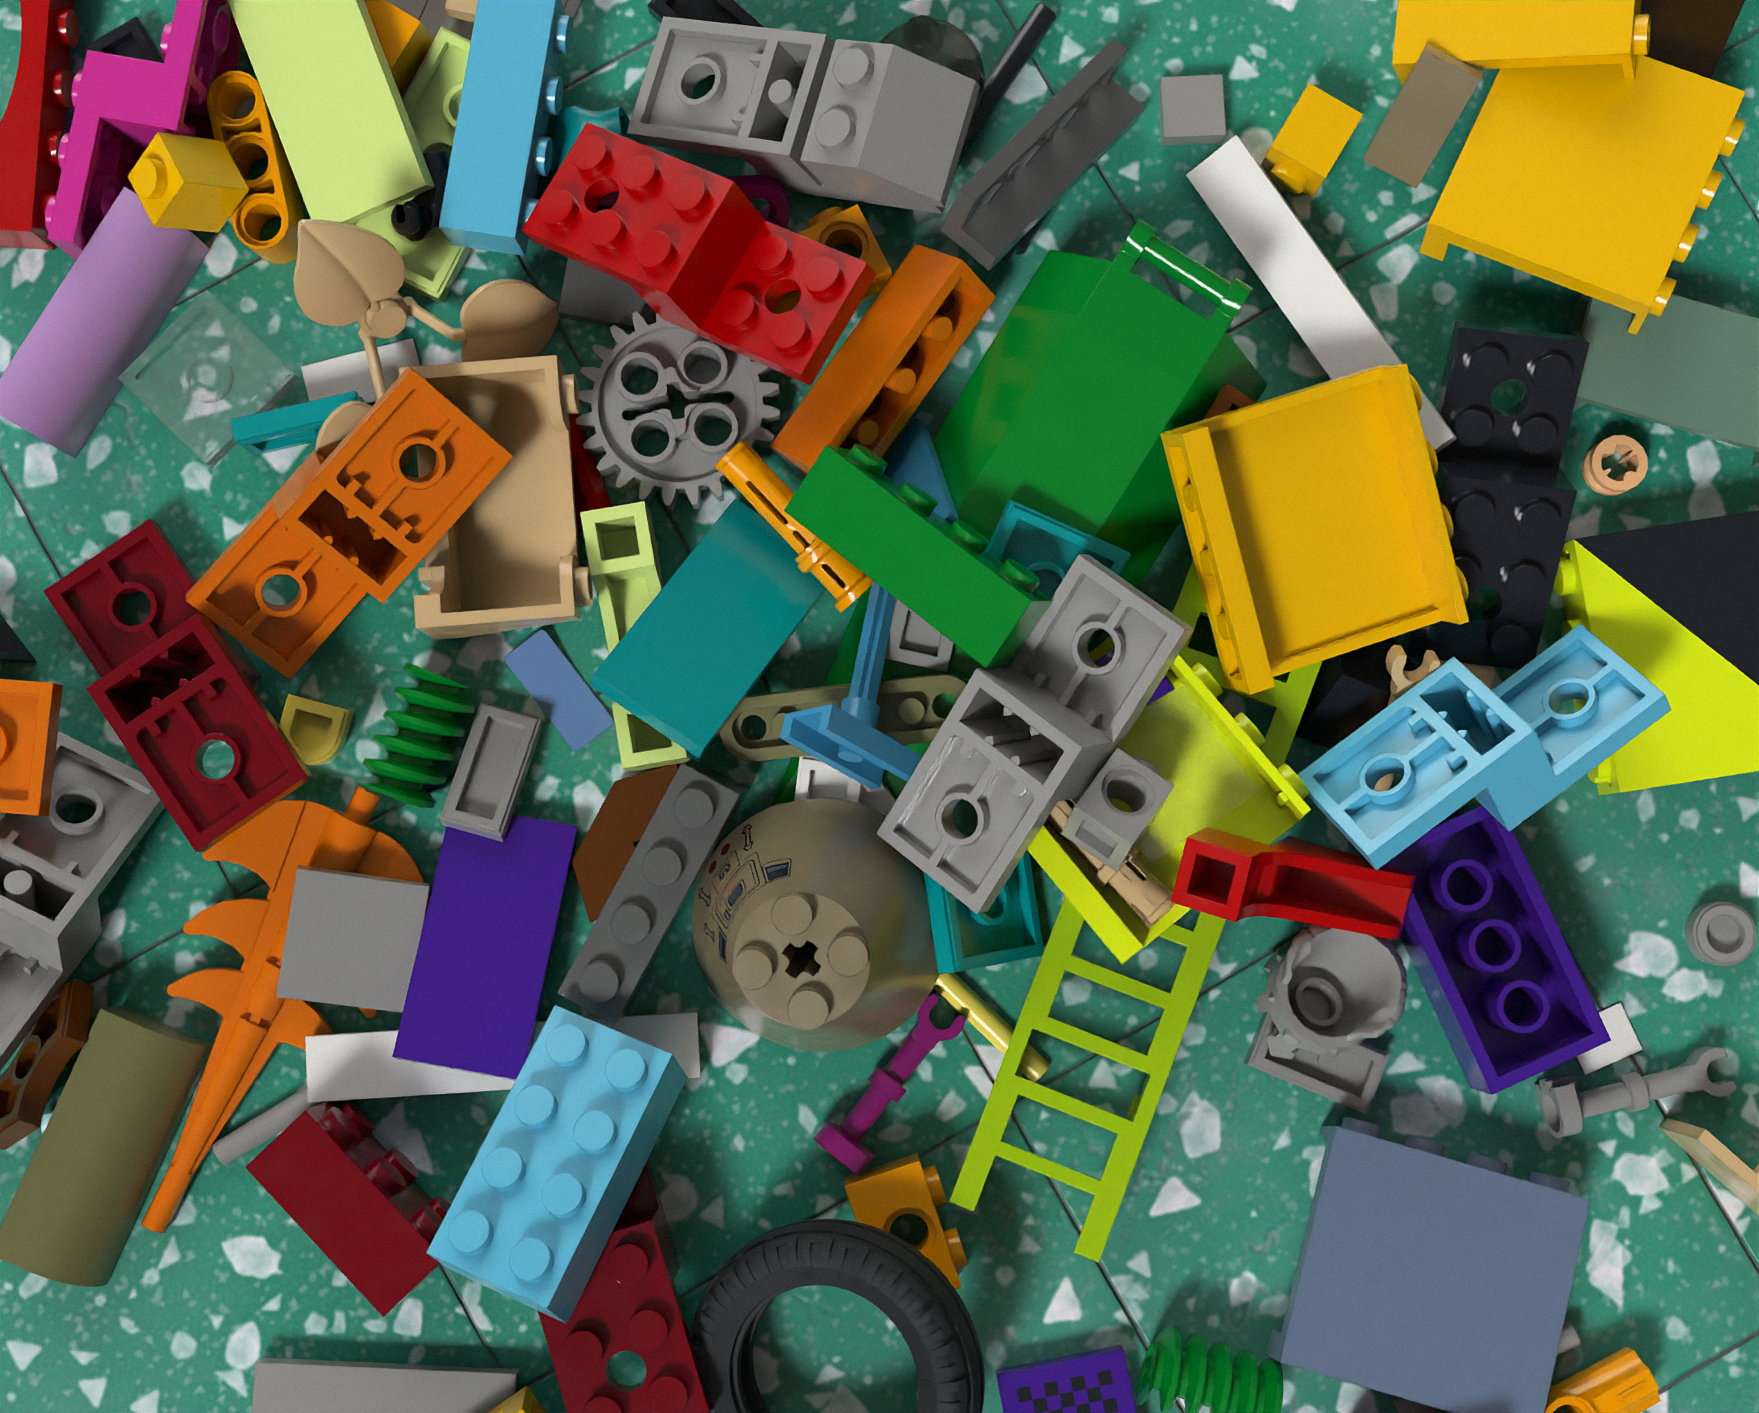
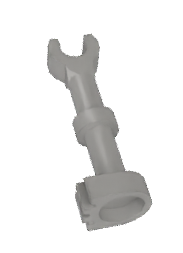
[1534,1046,1736,1139]

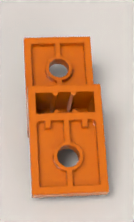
[186,366,513,680]

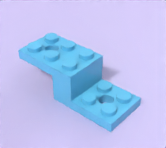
[1297,624,1671,870]

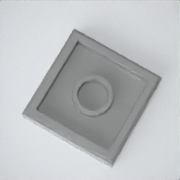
[276,865,429,1013]

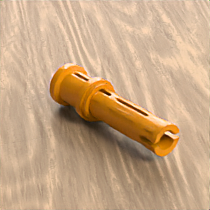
[715,438,873,613]

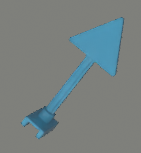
[780,418,958,789]

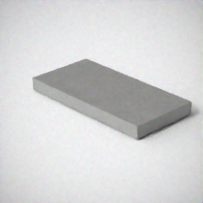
[252,1357,520,1413]

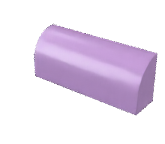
[0,187,210,459]

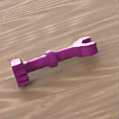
[813,994,966,1176]

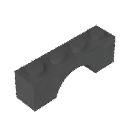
[557,759,749,1025]

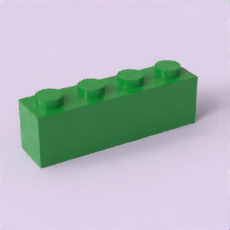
[784,443,1053,668]

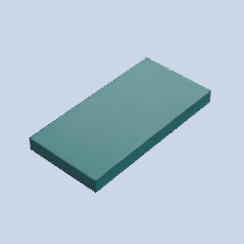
[590,498,826,758]

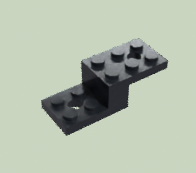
[1402,321,1590,670]

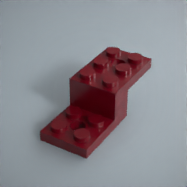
[43,519,313,852]
[538,1159,712,1413]

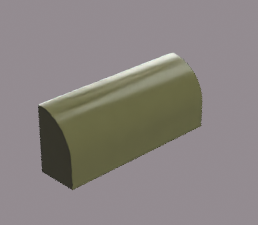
[0,1005,213,1287]

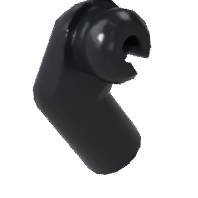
[391,151,450,241]

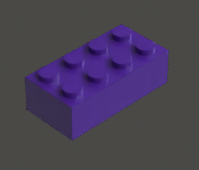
[1363,801,1611,1095]

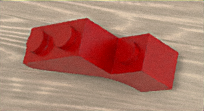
[1171,827,1417,939]

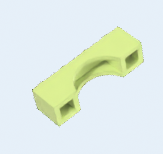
[580,501,693,772]

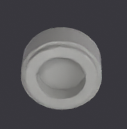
[1684,902,1756,966]

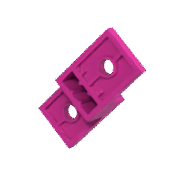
[45,0,243,261]

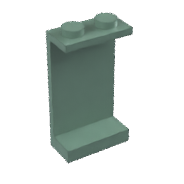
[1567,292,1759,468]

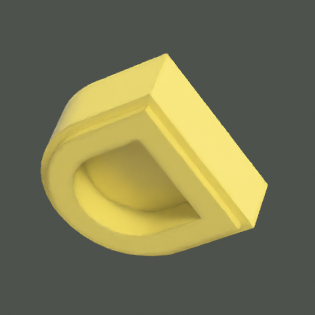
[279,694,354,766]

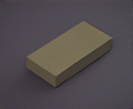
[1362,43,1483,188]

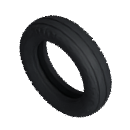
[690,1219,985,1413]

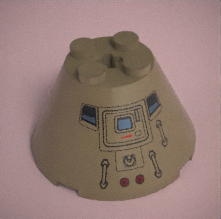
[692,797,940,1052]

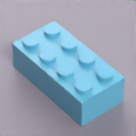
[426,1005,688,1324]

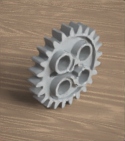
[575,312,781,511]

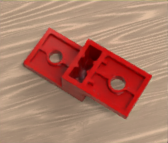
[521,122,876,386]

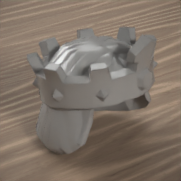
[1256,924,1407,1063]

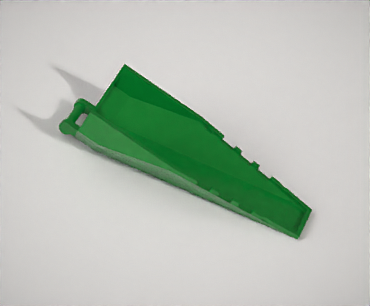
[771,218,1268,806]

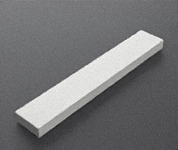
[1186,135,1457,453]
[305,1011,701,1102]

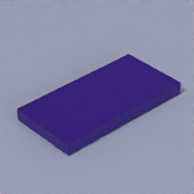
[392,815,579,1081]

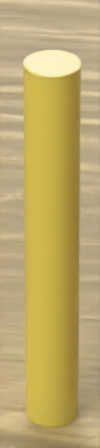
[933,973,1051,1082]

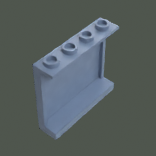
[1266,1117,1590,1413]

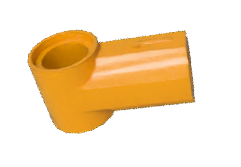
[1544,1347,1661,1413]

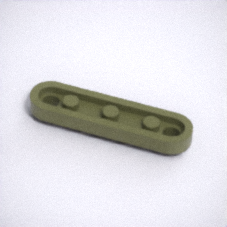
[720,672,968,762]

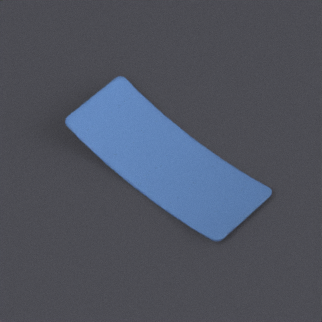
[504,630,614,752]

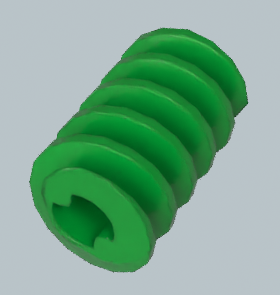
[358,663,477,808]
[1135,1325,1284,1413]

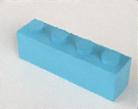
[439,0,573,256]

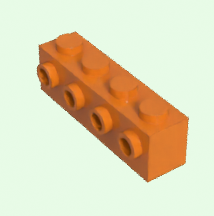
[769,244,996,478]

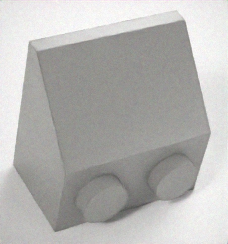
[800,39,980,207]

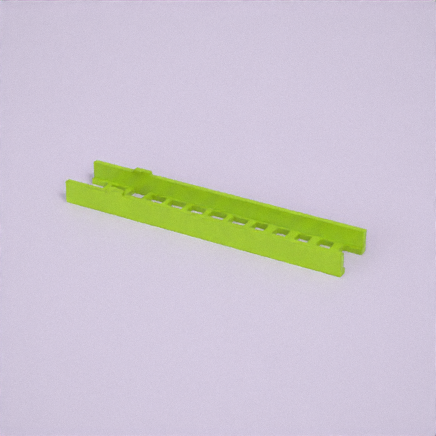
[949,560,1322,1263]

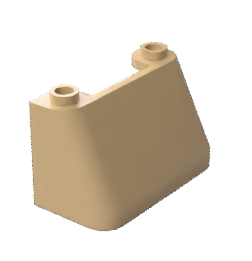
[399,355,593,640]

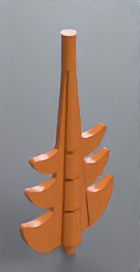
[141,786,430,1234]

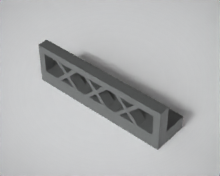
[941,38,1145,271]

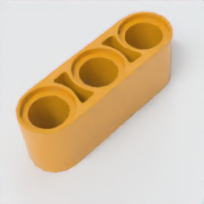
[207,71,305,264]

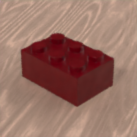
[245,1100,451,1317]

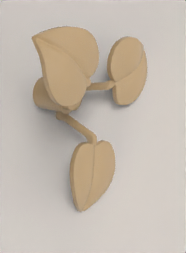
[293,219,559,471]

